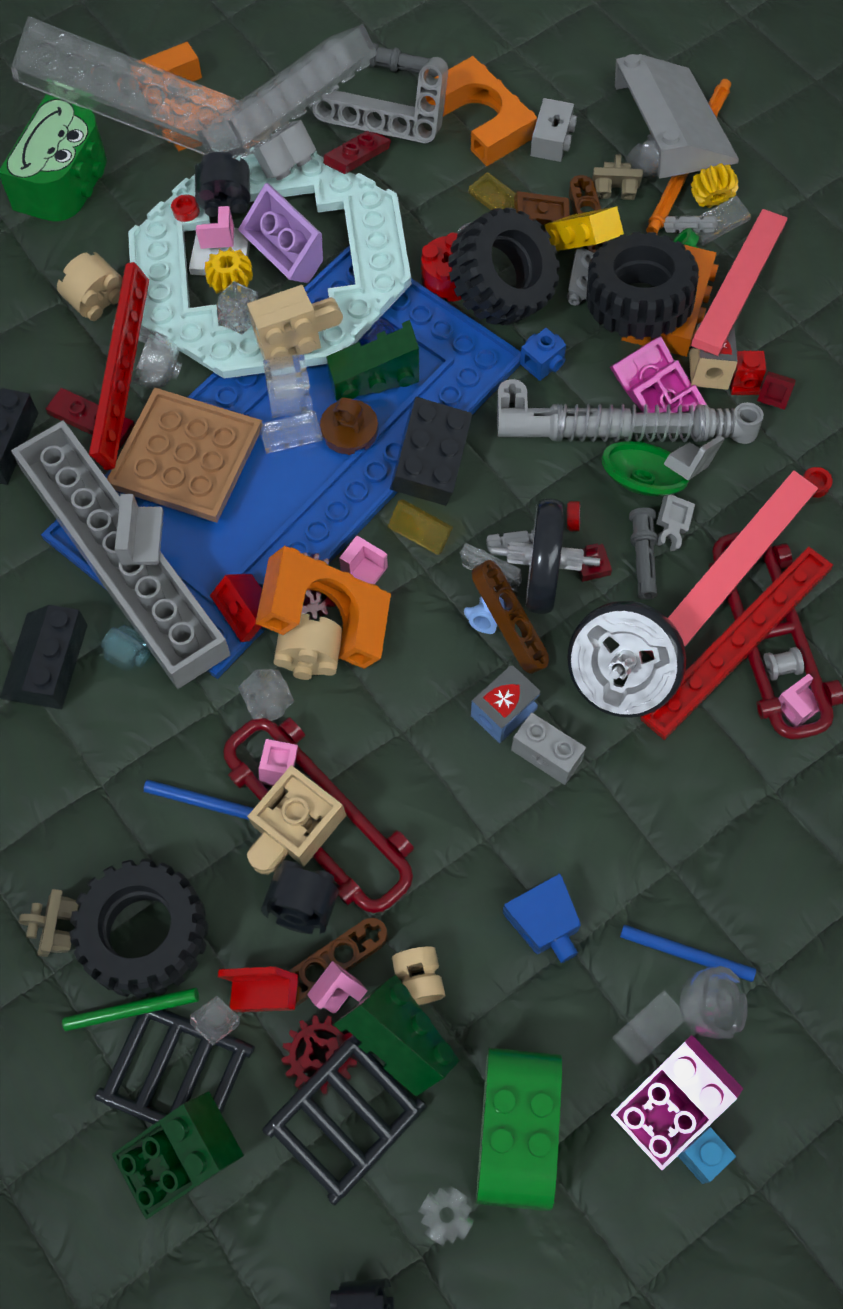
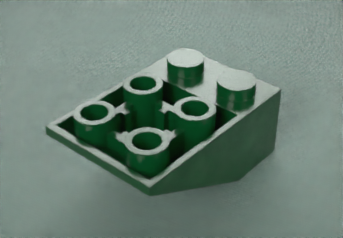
[112,1091,244,1220]

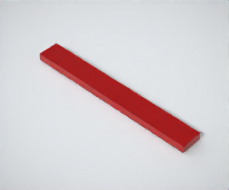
[89,262,149,470]
[641,546,833,740]

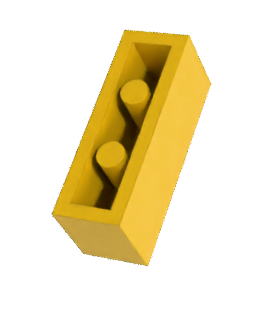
[545,206,624,251]

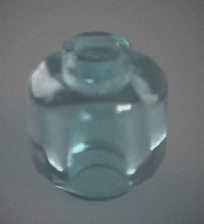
[101,625,150,671]

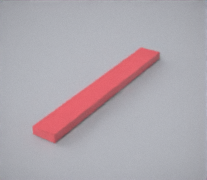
[691,209,788,356]
[645,470,818,659]

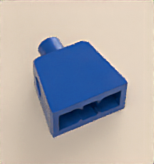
[503,874,581,963]

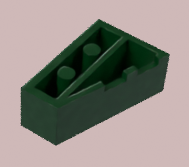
[326,320,419,401]
[333,974,460,1096]

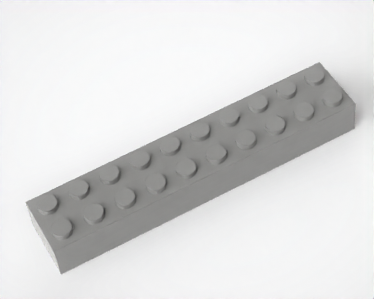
[11,420,231,689]

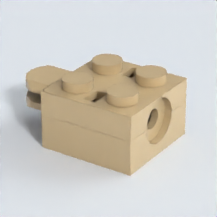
[247,285,343,367]
[247,765,346,875]

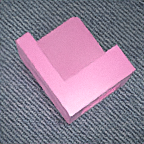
[196,206,234,249]
[339,536,388,584]
[778,674,820,727]
[259,739,298,786]
[307,961,368,1014]

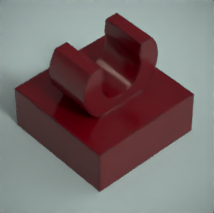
[757,371,796,410]
[578,543,612,582]

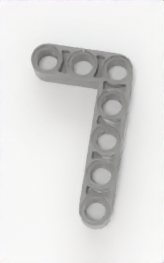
[312,57,448,143]

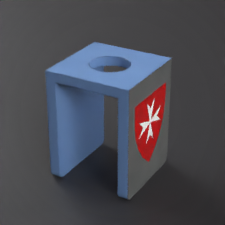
[471,665,540,743]

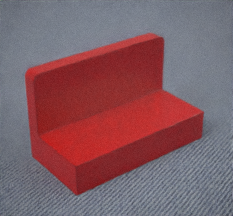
[210,574,262,642]
[218,967,298,1012]

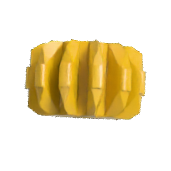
[691,163,739,208]
[204,246,253,296]

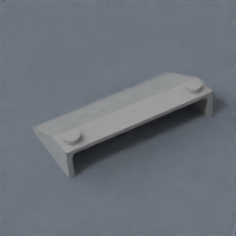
[615,54,739,179]

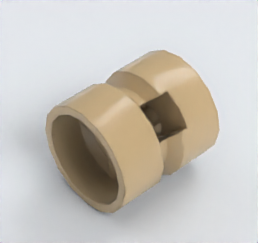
[392,946,446,1005]

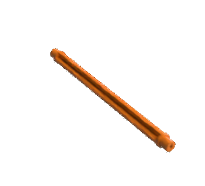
[646,79,731,234]

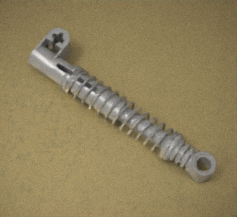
[497,379,764,444]

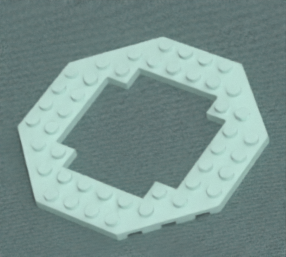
[128,150,412,379]

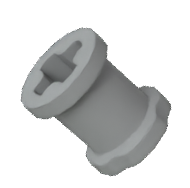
[763,647,804,680]

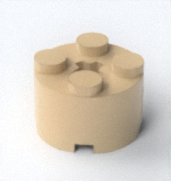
[57,252,123,321]
[274,614,342,680]

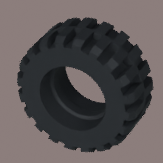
[448,208,560,326]
[586,231,699,340]
[69,859,208,998]

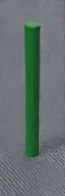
[62,988,199,1031]

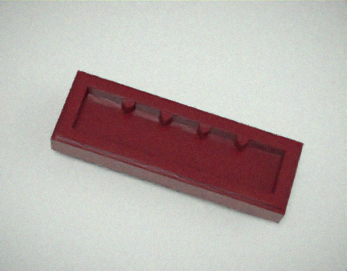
[323,131,391,174]
[45,388,135,448]

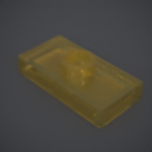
[469,172,516,210]
[388,499,453,555]

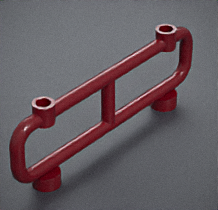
[709,531,843,739]
[223,717,414,913]

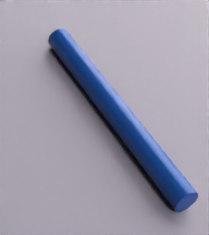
[144,780,254,820]
[620,925,756,982]

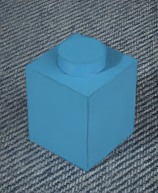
[678,1127,736,1184]

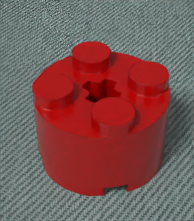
[421,233,462,302]

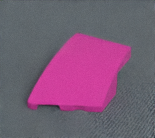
[610,336,707,413]

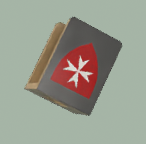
[689,323,738,390]

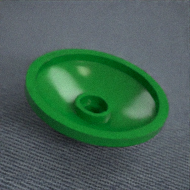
[602,441,689,496]

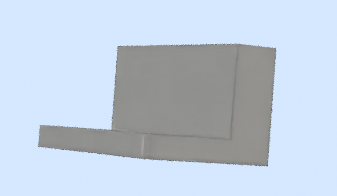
[664,435,725,480]
[115,494,164,565]

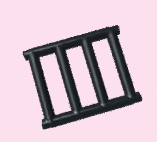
[95,1009,255,1125]
[262,1035,427,1206]

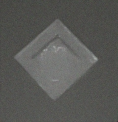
[190,996,240,1045]

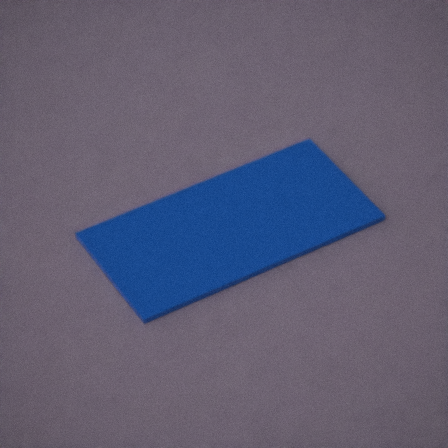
[41,245,521,679]

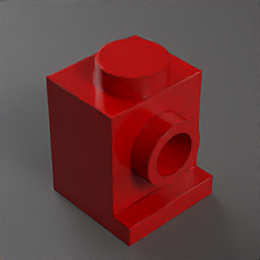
[730,351,766,395]

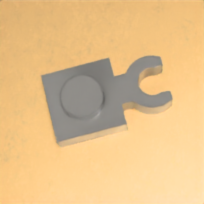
[656,495,695,551]

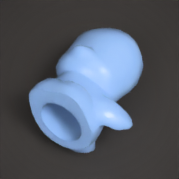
[464,588,506,634]

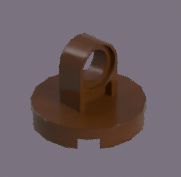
[320,398,379,455]

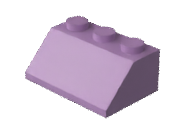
[238,183,323,283]

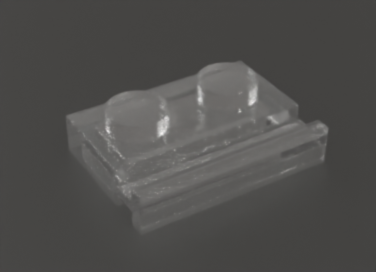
[460,543,522,592]

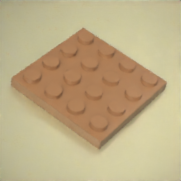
[107,387,263,523]

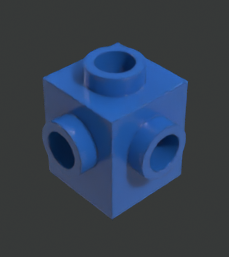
[520,328,566,381]

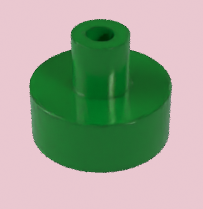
[673,228,699,248]

